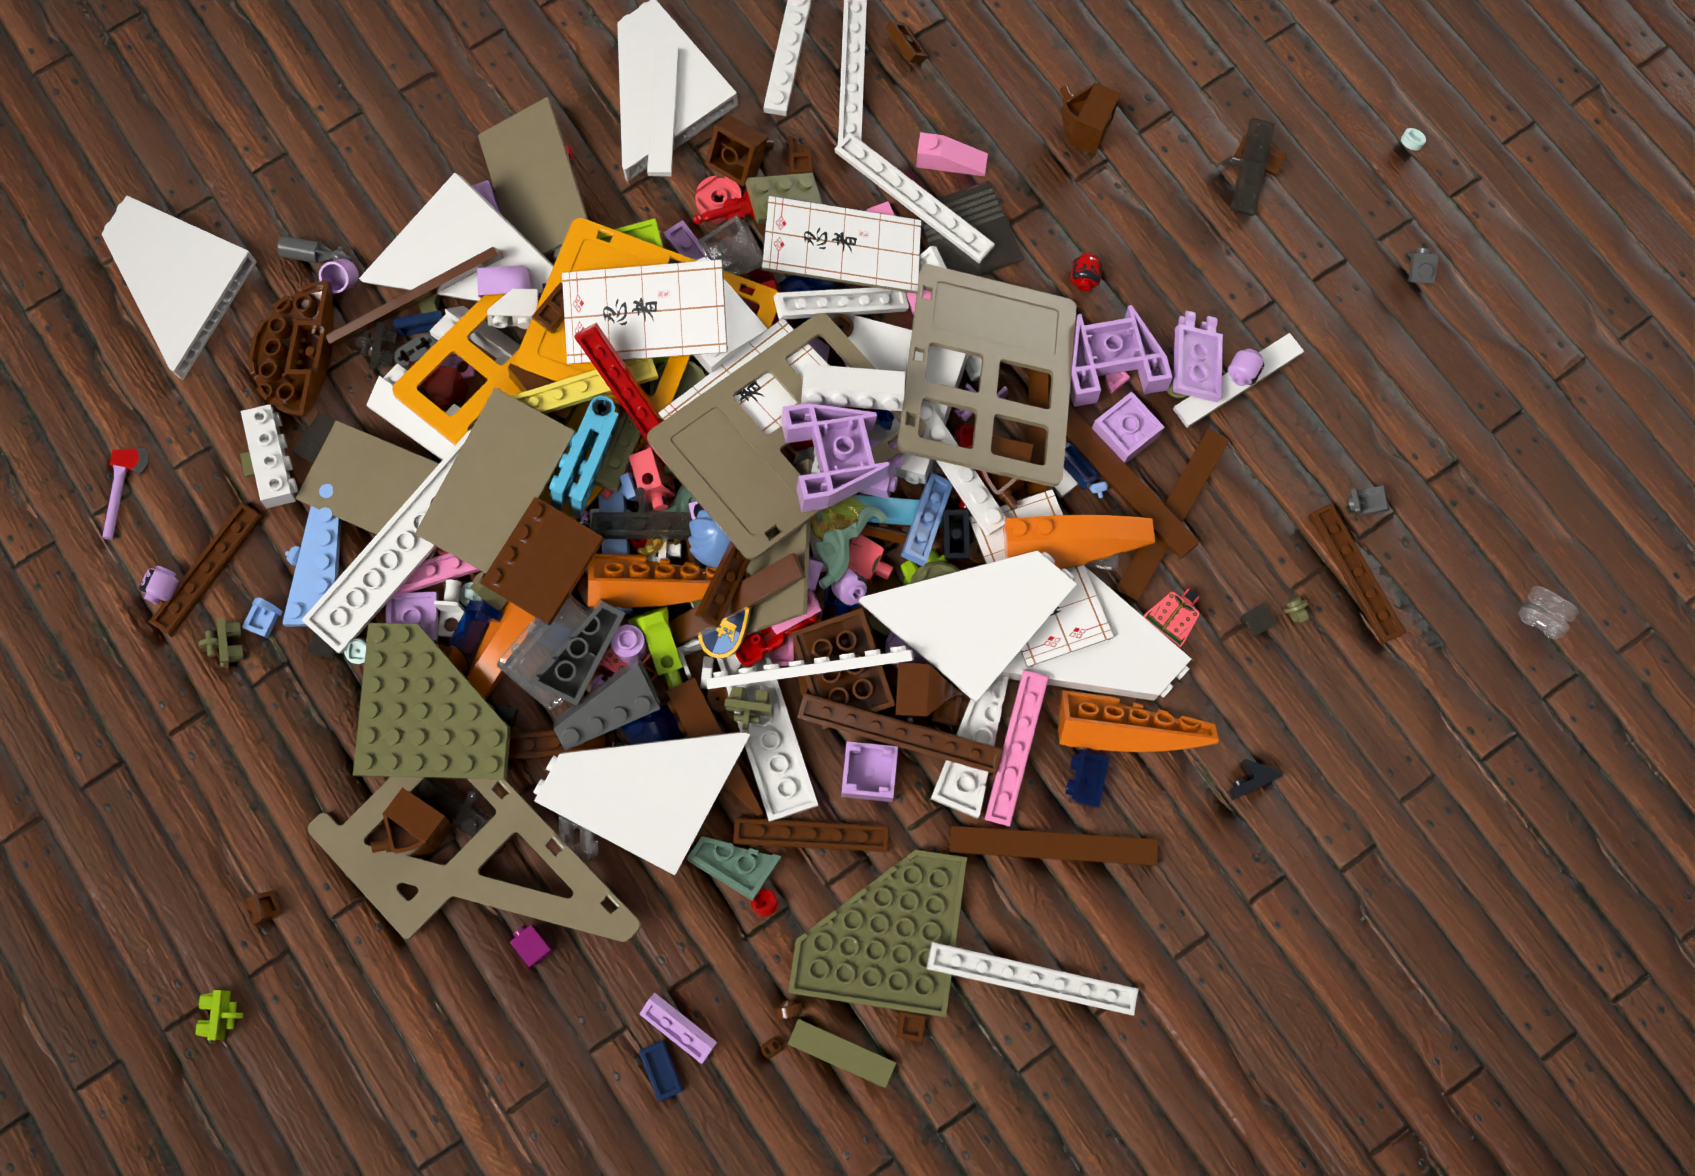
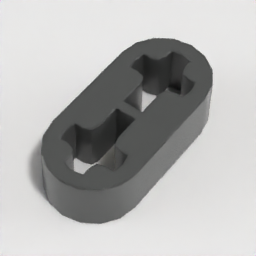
[394,333,437,370]

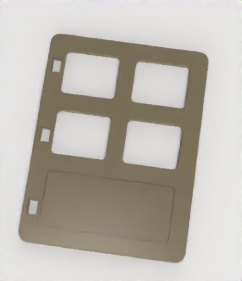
[897,264,1076,487]
[647,313,926,560]

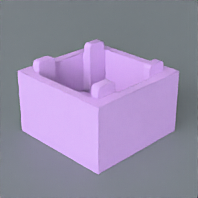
[1092,392,1164,464]
[841,742,898,802]

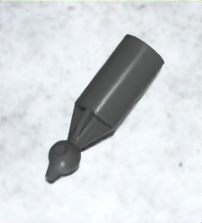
[278,236,352,263]

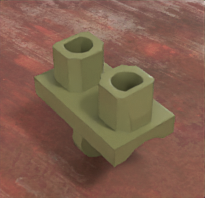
[198,617,243,668]
[724,686,773,730]

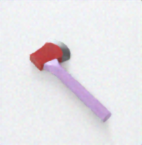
[102,447,149,540]

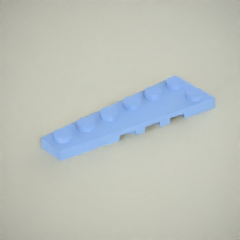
[283,484,342,627]

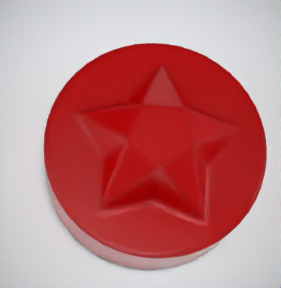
[751,889,778,917]

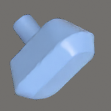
[1089,481,1108,498]
[285,546,301,566]

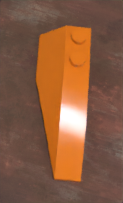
[1003,515,1155,570]
[588,554,717,609]
[466,601,544,699]
[1058,690,1219,752]

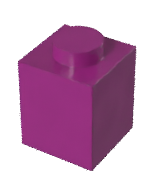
[510,925,554,968]

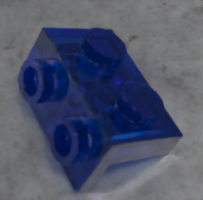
[1065,749,1109,809]

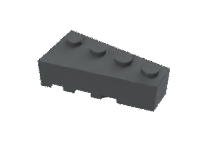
[529,599,625,706]
[554,655,660,751]

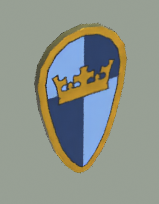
[699,572,751,659]

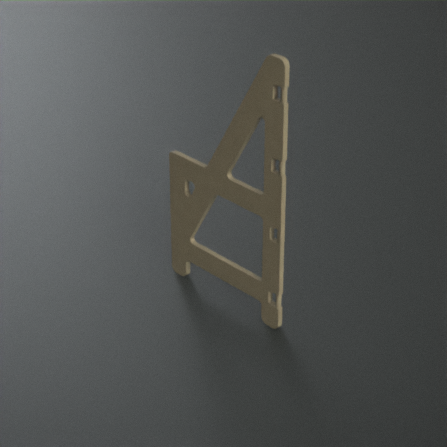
[308,777,641,942]

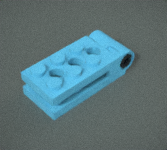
[549,396,619,519]

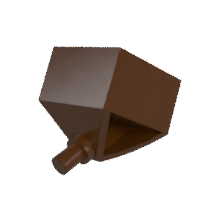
[1060,83,1121,155]
[705,115,774,187]
[976,436,1033,510]
[896,663,964,716]
[371,787,454,856]

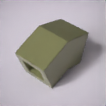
[419,294,440,314]

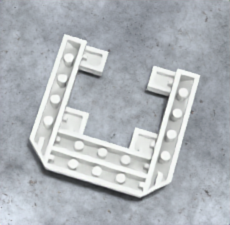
[367,306,521,460]

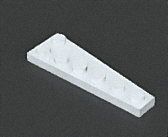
[931,676,1009,819]

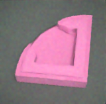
[1105,372,1130,394]

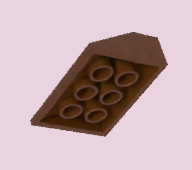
[480,497,605,626]
[790,608,896,729]

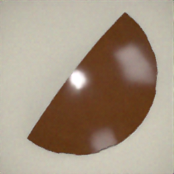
[249,281,334,417]

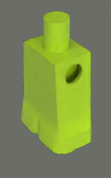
[628,606,683,690]

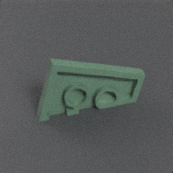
[687,836,781,901]

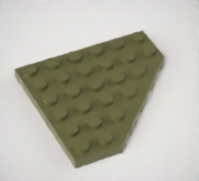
[353,623,511,780]
[788,850,967,1017]

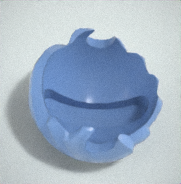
[688,510,730,568]

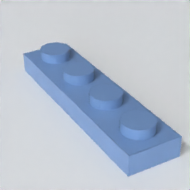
[901,472,953,566]

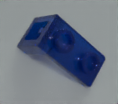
[448,600,504,655]

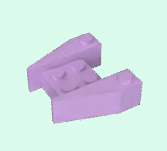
[1070,305,1173,407]
[781,403,889,512]

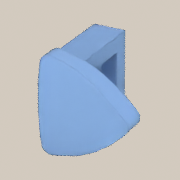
[242,598,283,638]

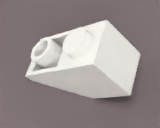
[487,289,538,329]

